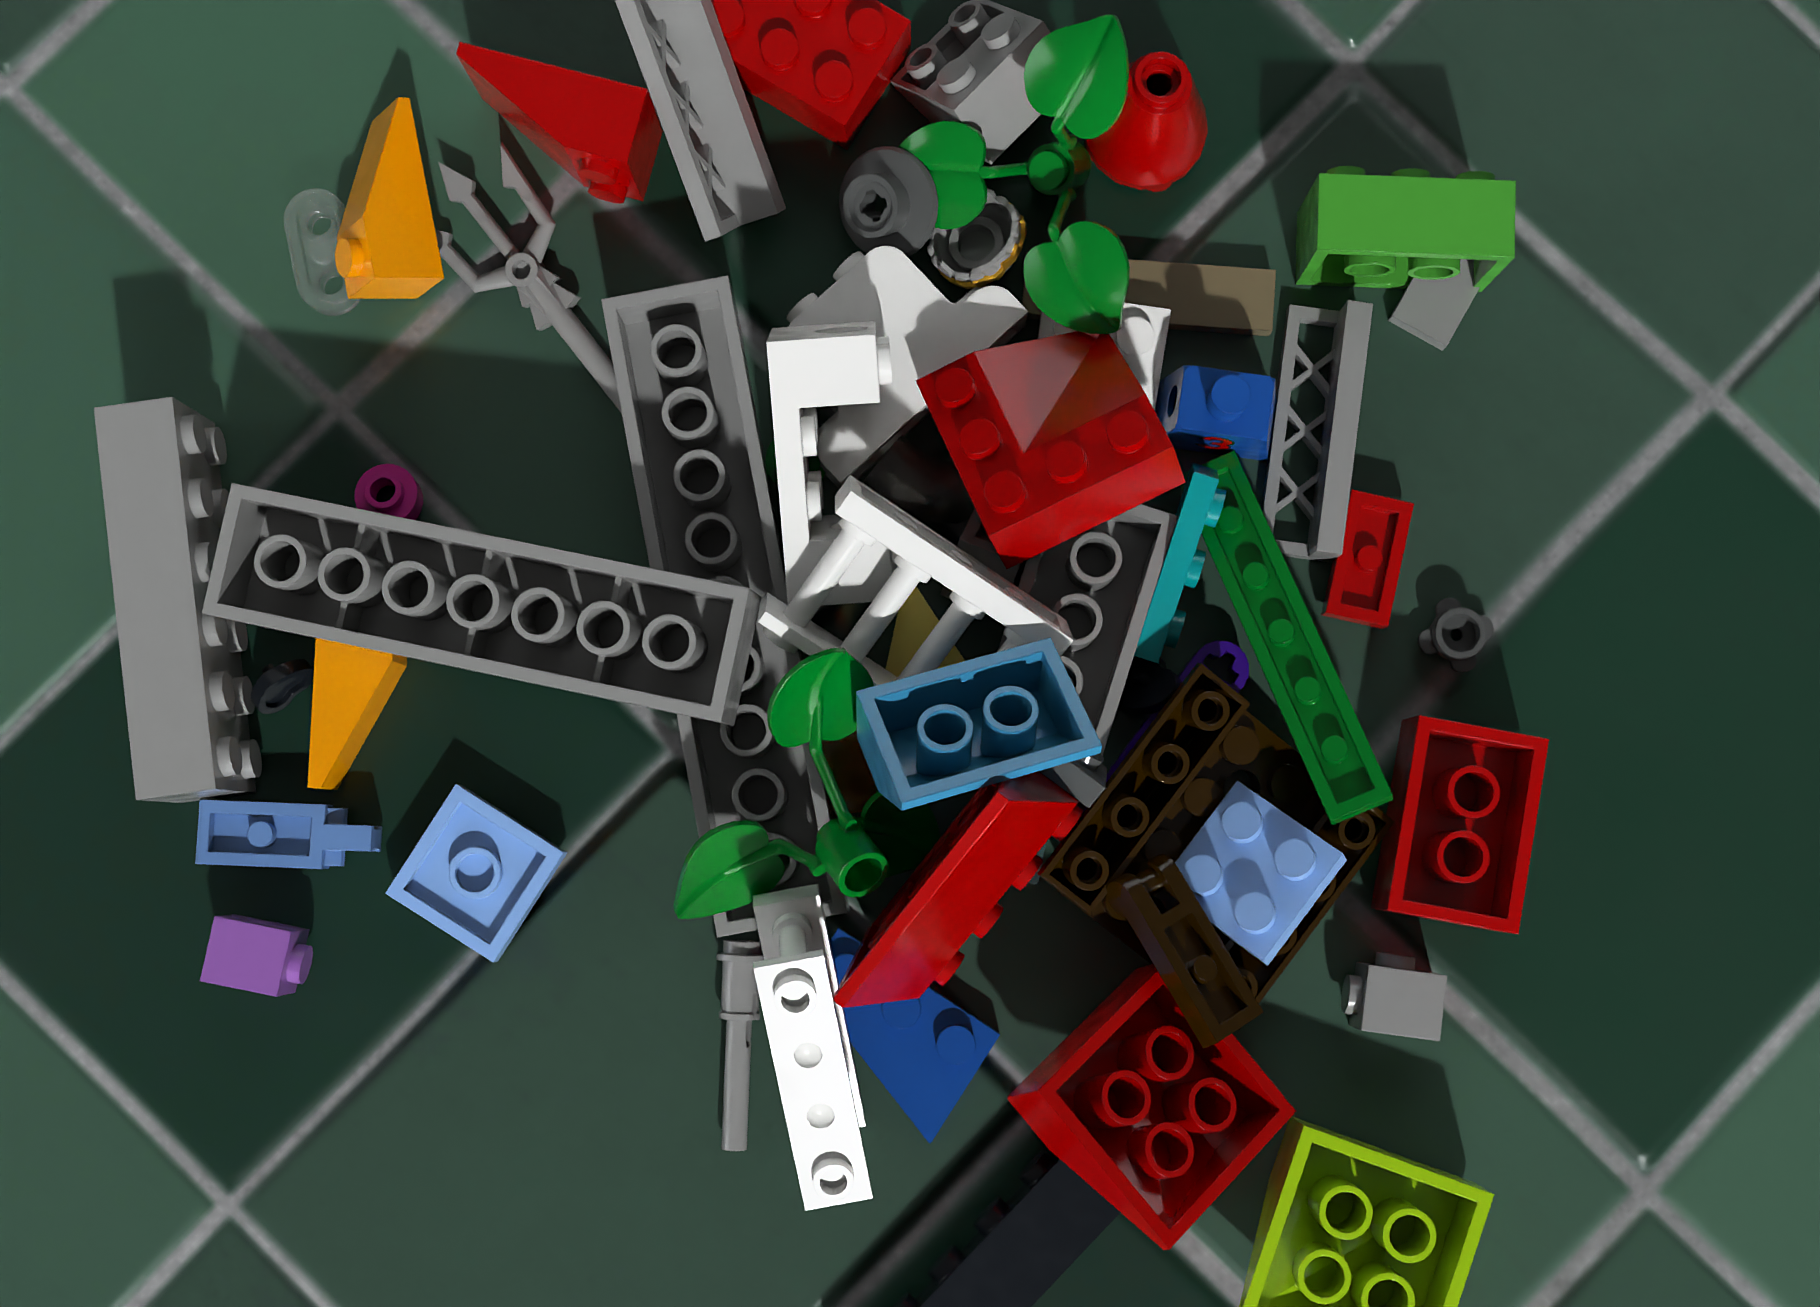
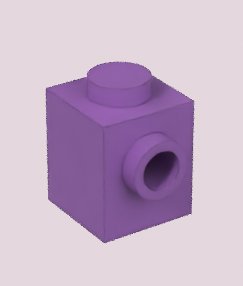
[200,914,313,997]

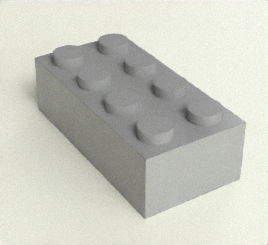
[997,504,1178,756]

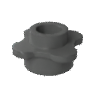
[1418,598,1494,673]

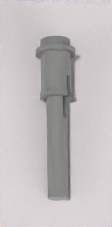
[716,940,764,1151]

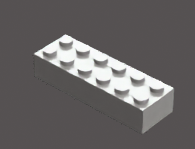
[94,397,262,803]

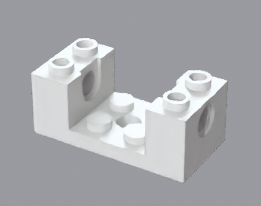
[766,321,898,605]

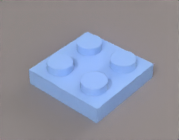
[1175,781,1347,966]
[385,784,568,963]

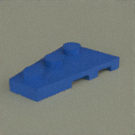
[830,927,1000,1144]

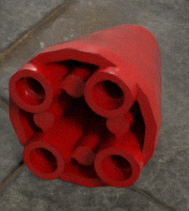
[1084,51,1208,192]

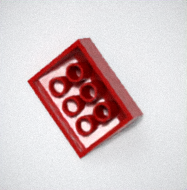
[833,771,1084,1008]

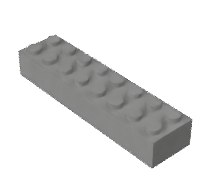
[202,483,762,726]

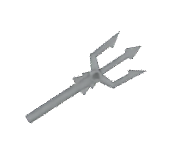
[435,142,622,413]

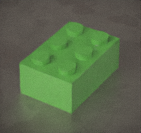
[1295,166,1516,292]

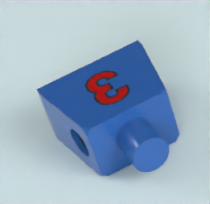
[1155,365,1276,461]

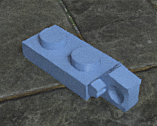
[195,800,382,869]

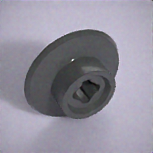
[839,146,938,257]

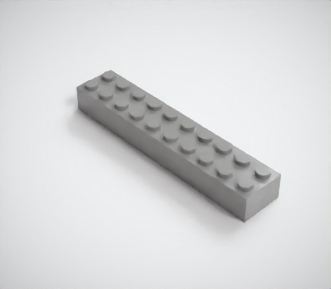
[601,275,850,938]

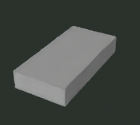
[1388,259,1480,351]

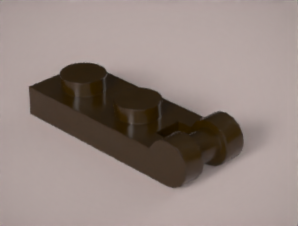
[1106,854,1264,1049]

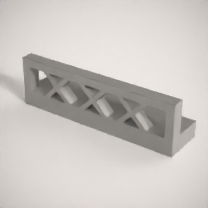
[615,0,786,241]
[1261,300,1373,563]

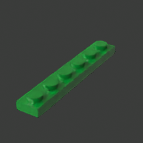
[1179,451,1393,825]

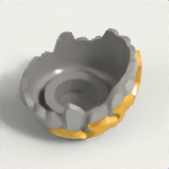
[927,189,1027,289]

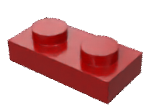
[1321,489,1414,629]

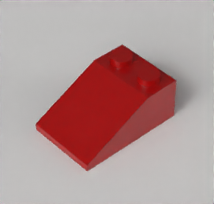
[456,42,663,204]

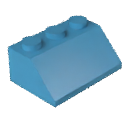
[856,637,1102,811]

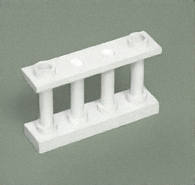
[758,475,1073,686]
[753,884,873,1211]

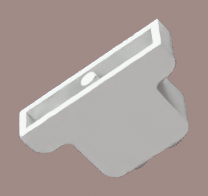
[787,246,1028,490]

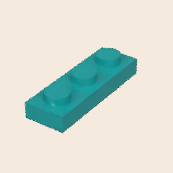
[1134,463,1227,663]

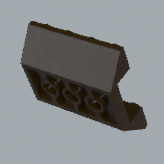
[1037,663,1394,1030]

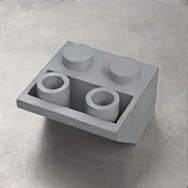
[890,0,1050,164]

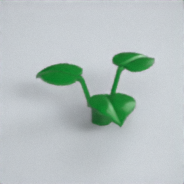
[898,14,1130,334]
[673,648,940,919]

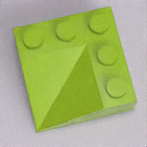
[1239,1116,1495,1307]

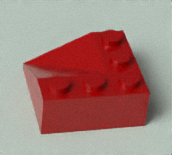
[915,331,1185,569]
[1006,964,1296,1250]

